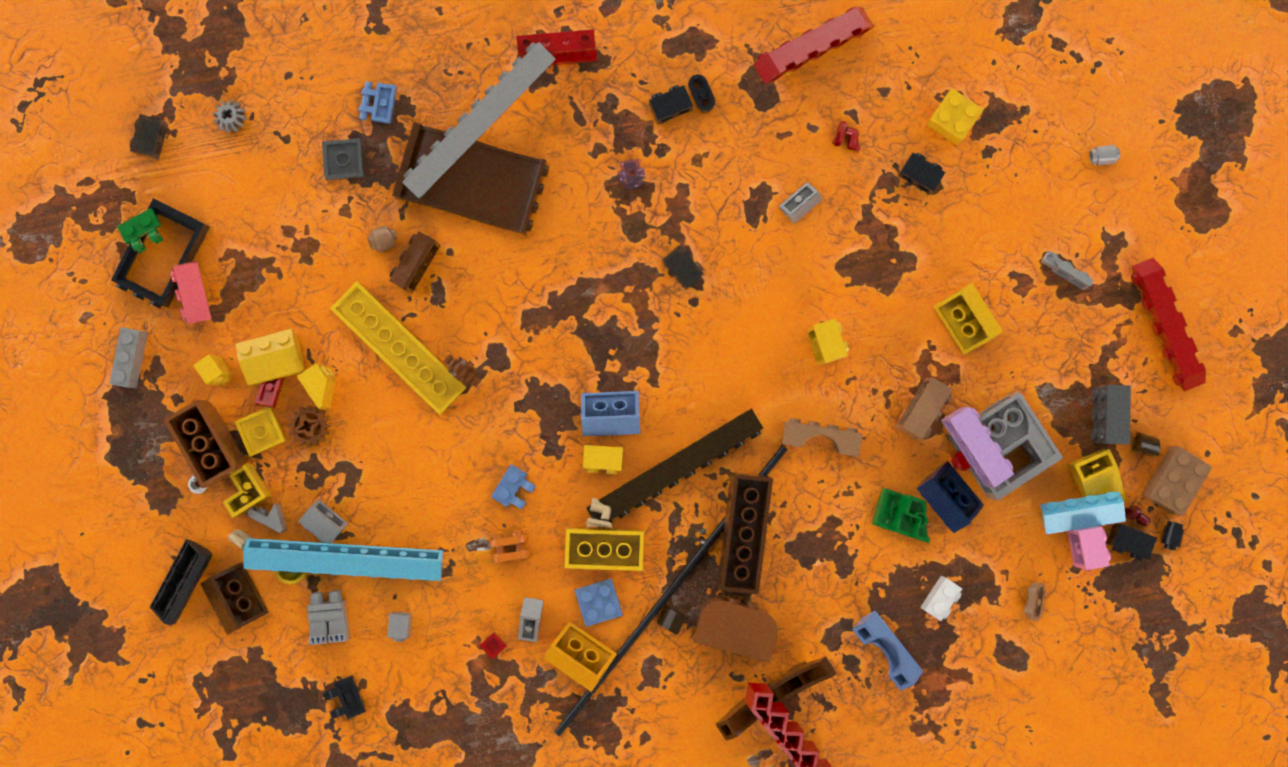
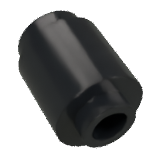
[1160,521,1184,551]

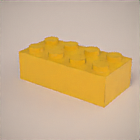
[565,528,644,571]

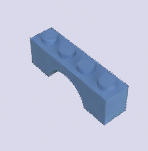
[852,611,924,691]

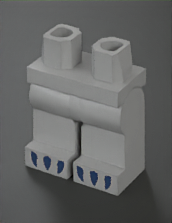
[307,590,351,645]

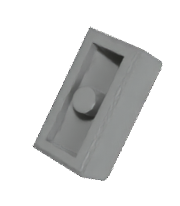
[779,182,822,223]

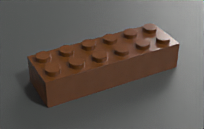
[717,472,773,594]

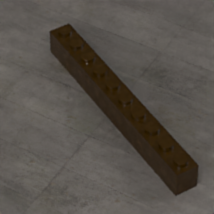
[586,408,763,529]

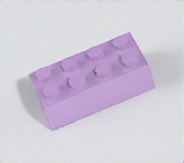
[941,407,1014,488]

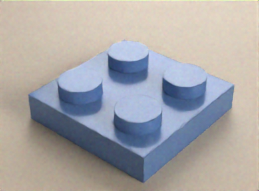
[575,578,623,627]

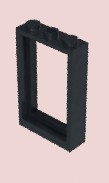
[111,198,210,309]

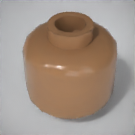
[367,225,397,253]

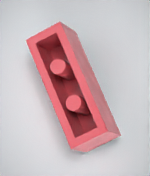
[170,261,211,324]

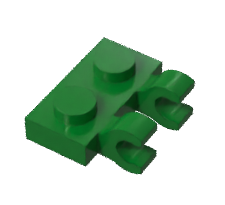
[117,208,163,253]

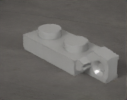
[1041,251,1094,290]

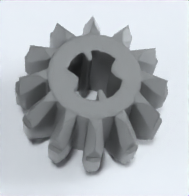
[213,100,247,133]

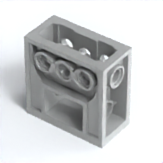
[946,392,1063,501]

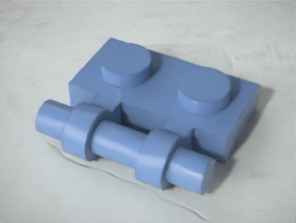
[358,81,397,124]

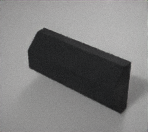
[150,539,213,625]

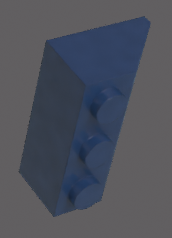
[916,461,984,533]

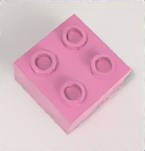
[1067,526,1111,570]

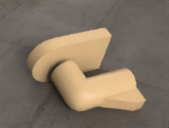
[586,498,613,528]
[228,530,254,550]

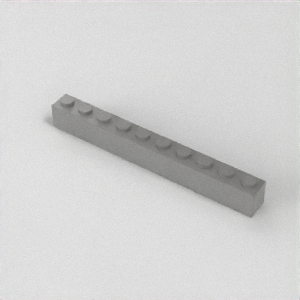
[402,42,556,198]

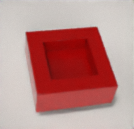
[950,451,971,471]
[479,631,507,659]

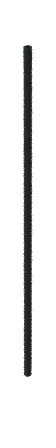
[554,445,788,736]

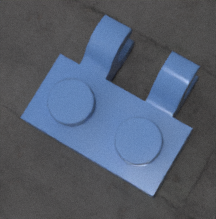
[491,464,536,509]

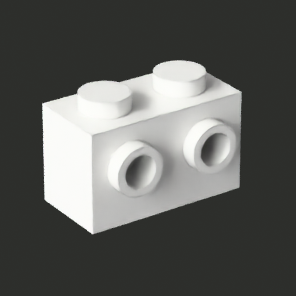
[920,576,962,621]

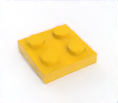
[235,407,286,457]

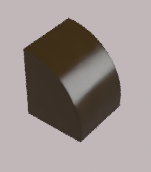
[1132,432,1160,456]
[657,605,686,635]

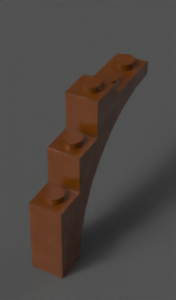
[715,656,836,740]

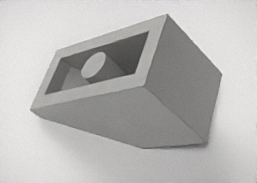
[518,597,544,642]

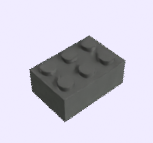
[1091,385,1131,444]

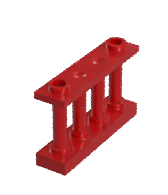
[516,29,597,65]

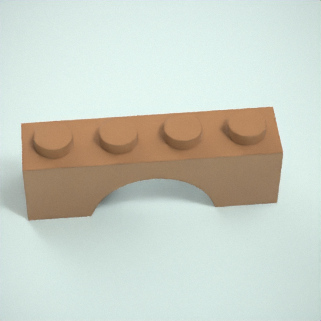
[781,418,862,457]

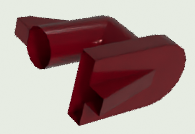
[1124,505,1151,527]

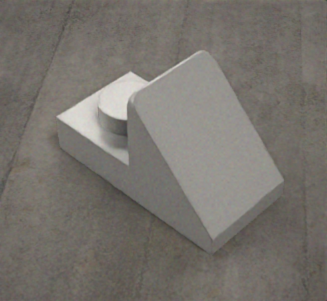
[247,503,287,533]

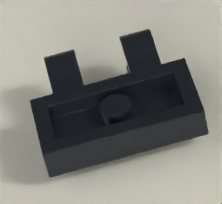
[323,675,367,719]

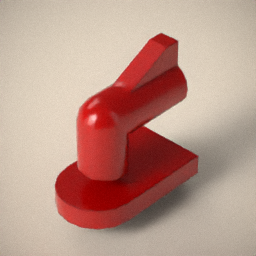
[832,121,860,151]

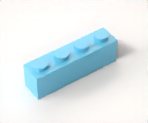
[1040,491,1126,534]

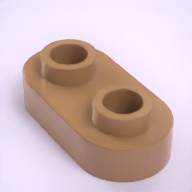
[1024,582,1046,621]

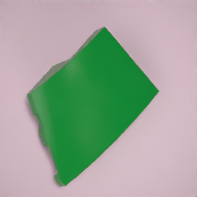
[872,488,930,543]

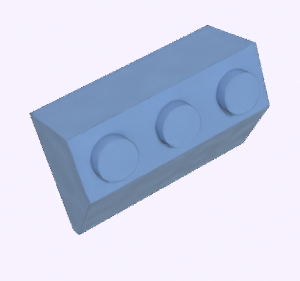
[581,391,640,436]

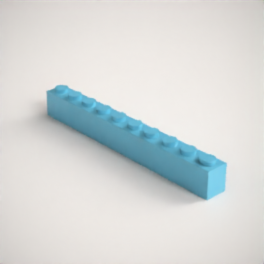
[243,538,443,581]

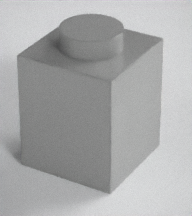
[388,612,412,642]

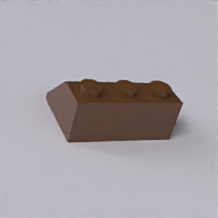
[389,231,441,294]
[200,562,269,635]

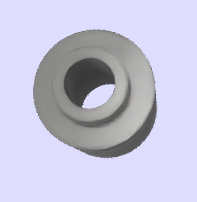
[1089,145,1120,166]

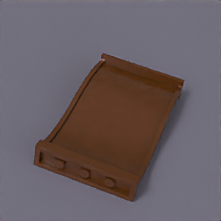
[392,122,549,236]

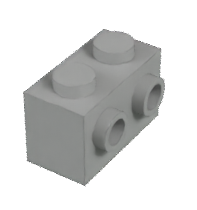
[299,499,348,543]

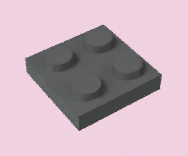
[322,138,364,181]

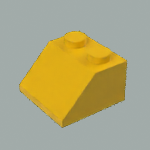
[297,363,336,409]

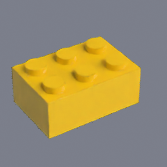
[806,318,849,366]

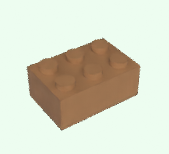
[895,377,952,440]
[1142,446,1212,516]

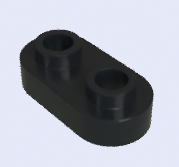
[688,74,715,112]

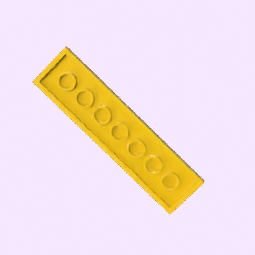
[330,281,467,415]

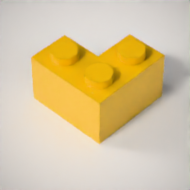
[223,464,272,518]

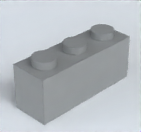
[109,327,148,388]

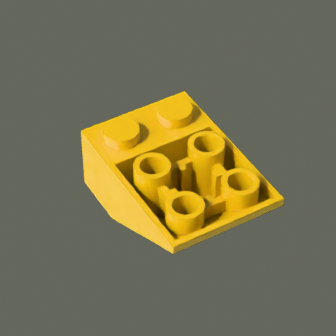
[1067,449,1127,503]

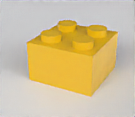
[926,88,983,146]

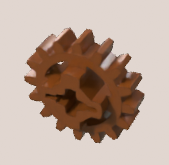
[444,354,482,387]
[287,405,331,447]

